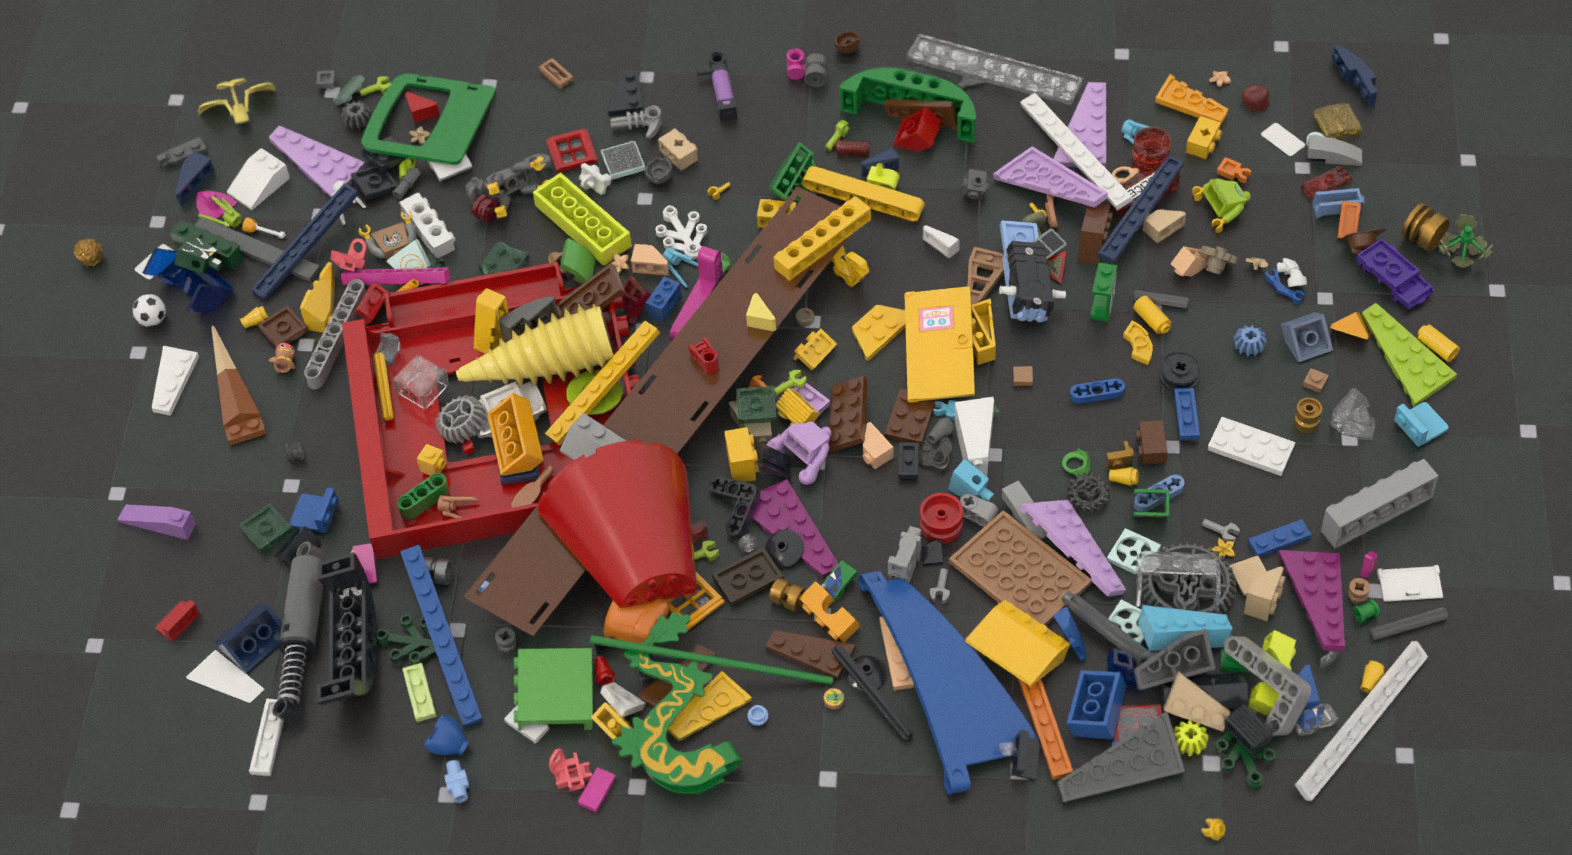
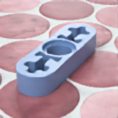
[1134,475,1184,512]

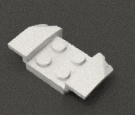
[476,381,547,438]

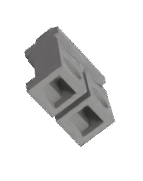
[888,526,921,583]

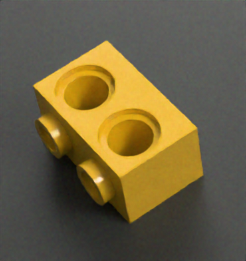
[757,199,796,228]

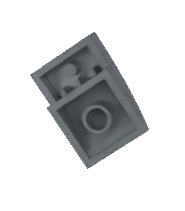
[499,296,559,343]

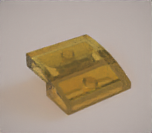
[1313,103,1362,139]

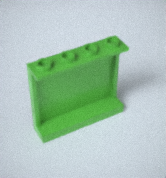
[514,648,593,731]

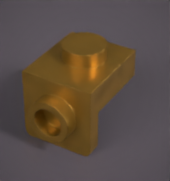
[1106,441,1134,470]

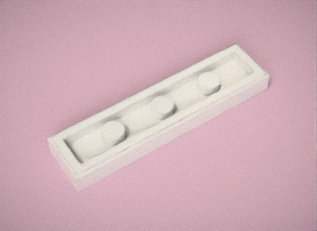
[249,699,284,776]

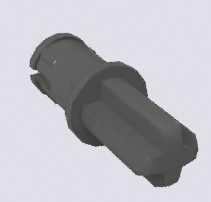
[392,167,420,199]

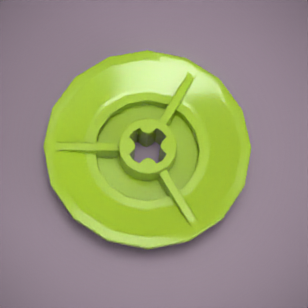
[566,370,623,415]

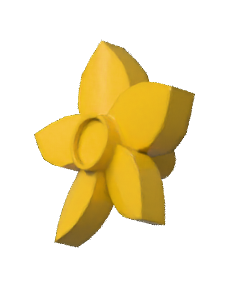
[1212,538,1235,558]

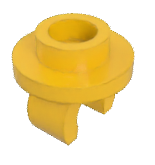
[1201,818,1225,840]

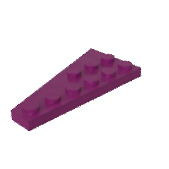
[735,479,838,578]
[1278,550,1345,651]

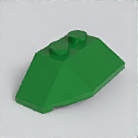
[769,142,816,203]

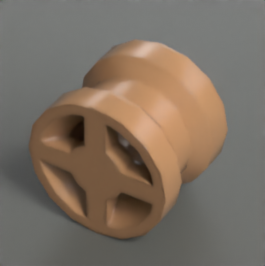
[1347,578,1370,604]

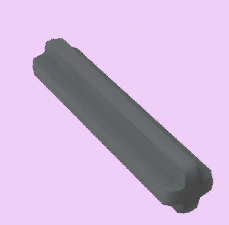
[1133,290,1189,308]

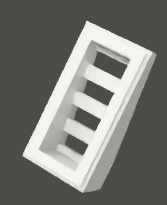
[923,225,959,258]

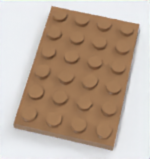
[949,510,1092,626]

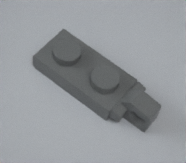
[156,137,208,168]

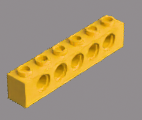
[774,196,871,281]

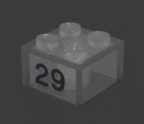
[393,354,449,410]

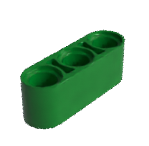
[397,473,449,520]

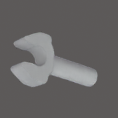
[1202,519,1240,543]
[930,569,950,605]

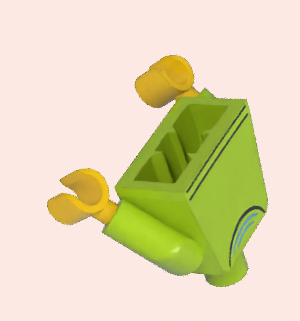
[1192,178,1250,233]

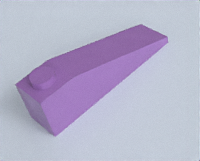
[117,504,196,540]

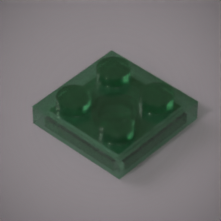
[478,241,529,275]
[736,386,777,424]
[238,503,293,553]

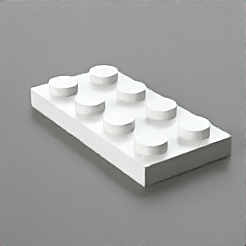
[1208,417,1295,476]

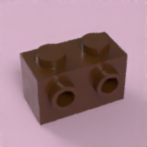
[1135,420,1168,465]

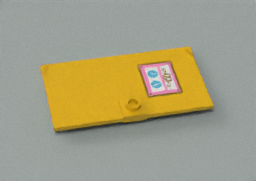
[904,286,975,403]

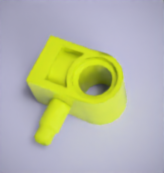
[867,163,900,191]

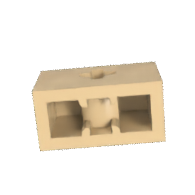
[658,129,698,171]

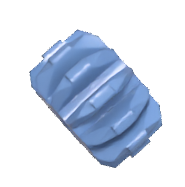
[1234,324,1267,357]

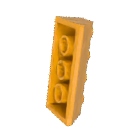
[487,393,544,476]

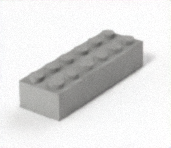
[1321,459,1438,548]

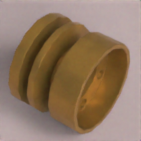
[1401,203,1451,252]

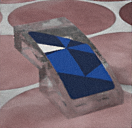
[1294,703,1339,736]

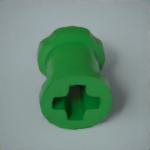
[1353,599,1380,623]

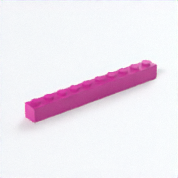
[341,268,450,286]

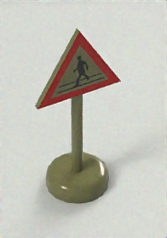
[1021,212,1067,285]

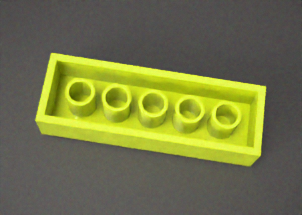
[533,173,632,266]

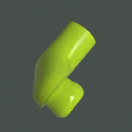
[399,158,417,179]

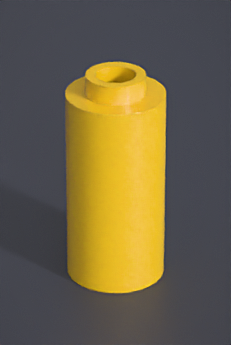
[1133,296,1171,334]
[1417,324,1460,362]

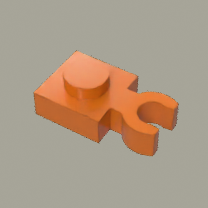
[1216,157,1251,183]

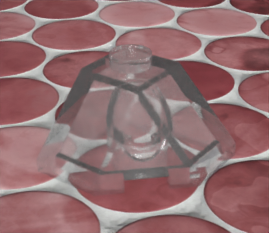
[1330,388,1376,441]

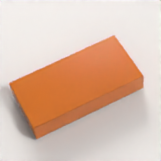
[1337,201,1361,239]

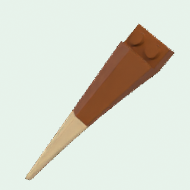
[212,325,267,446]

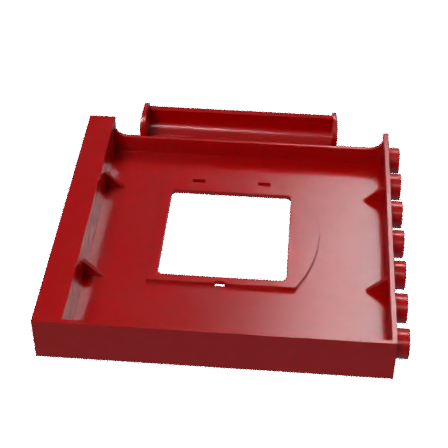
[342,261,642,560]

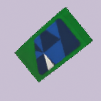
[821,561,857,606]

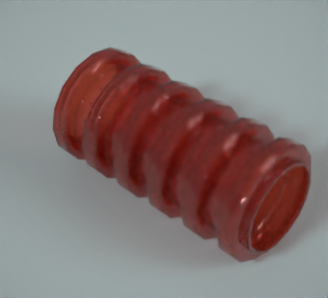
[836,139,870,156]

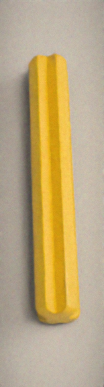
[373,353,394,421]

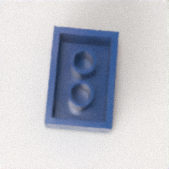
[1067,670,1126,739]

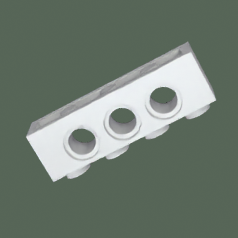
[399,193,455,259]

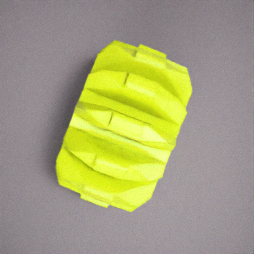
[1174,720,1208,757]

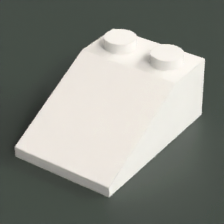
[227,148,290,211]

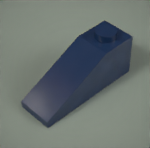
[175,151,214,206]

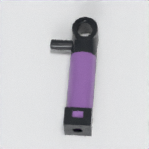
[696,51,737,121]

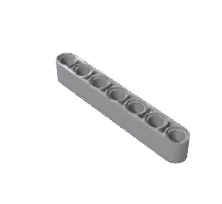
[304,279,366,389]

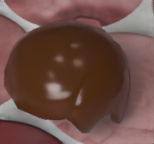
[834,31,861,54]

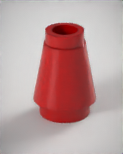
[594,656,615,687]

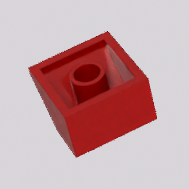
[893,107,941,152]

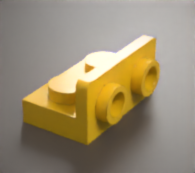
[792,329,837,370]

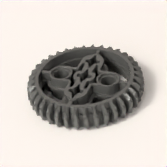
[1140,542,1236,615]

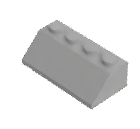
[560,413,626,461]

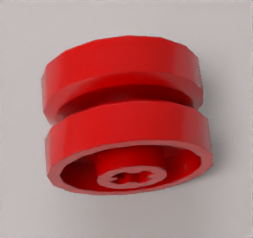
[920,493,963,544]

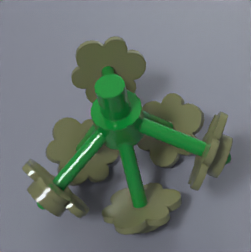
[1438,214,1493,268]

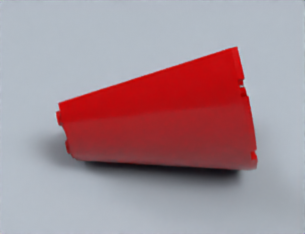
[537,440,697,609]

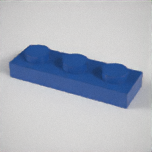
[1174,388,1200,440]
[1248,519,1311,558]

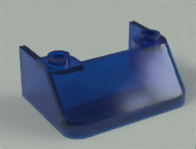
[142,248,234,314]

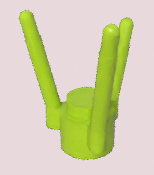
[198,196,242,228]

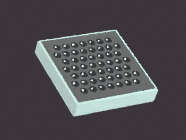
[601,141,645,180]

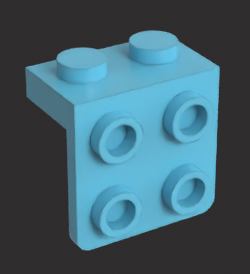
[1394,402,1448,447]

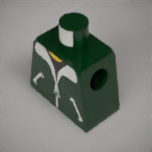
[174,235,223,274]

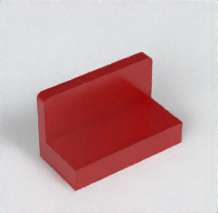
[355,282,389,325]
[155,600,200,642]

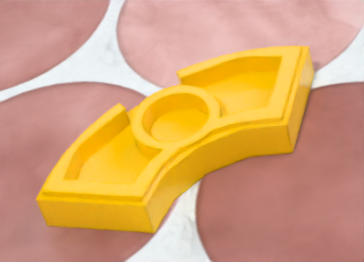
[1123,321,1153,365]

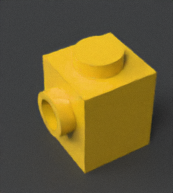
[417,444,447,476]

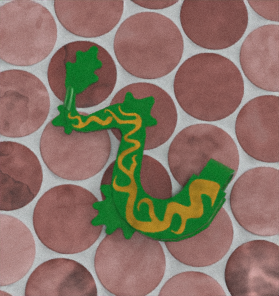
[612,612,743,794]

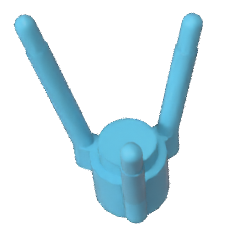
[1122,120,1167,156]
[663,248,698,288]

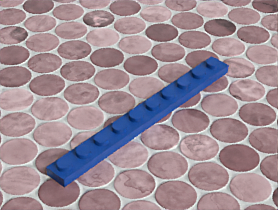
[400,545,483,728]

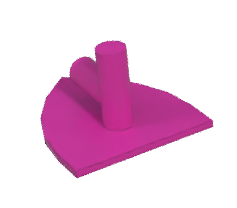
[196,191,238,219]

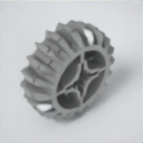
[435,395,486,444]

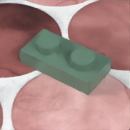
[332,74,365,105]

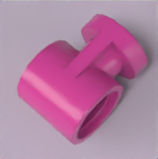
[787,49,805,80]

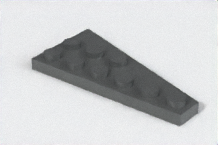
[1057,711,1185,803]

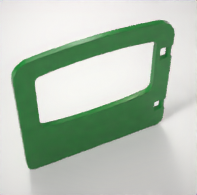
[362,74,495,165]

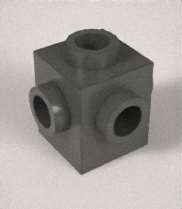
[961,169,989,199]

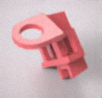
[330,238,367,272]
[549,748,592,792]

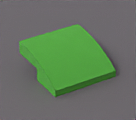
[560,238,595,284]

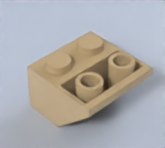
[1244,567,1285,621]

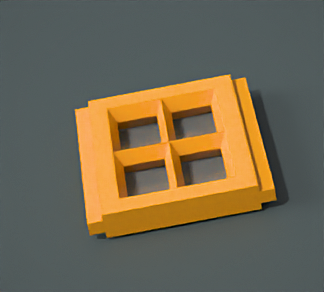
[667,572,725,630]

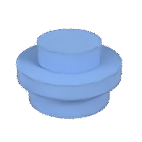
[748,705,768,726]

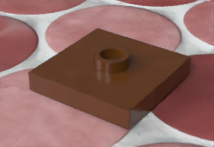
[257,305,309,347]

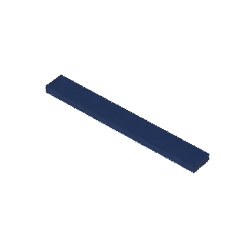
[1097,155,1184,264]
[251,183,359,301]

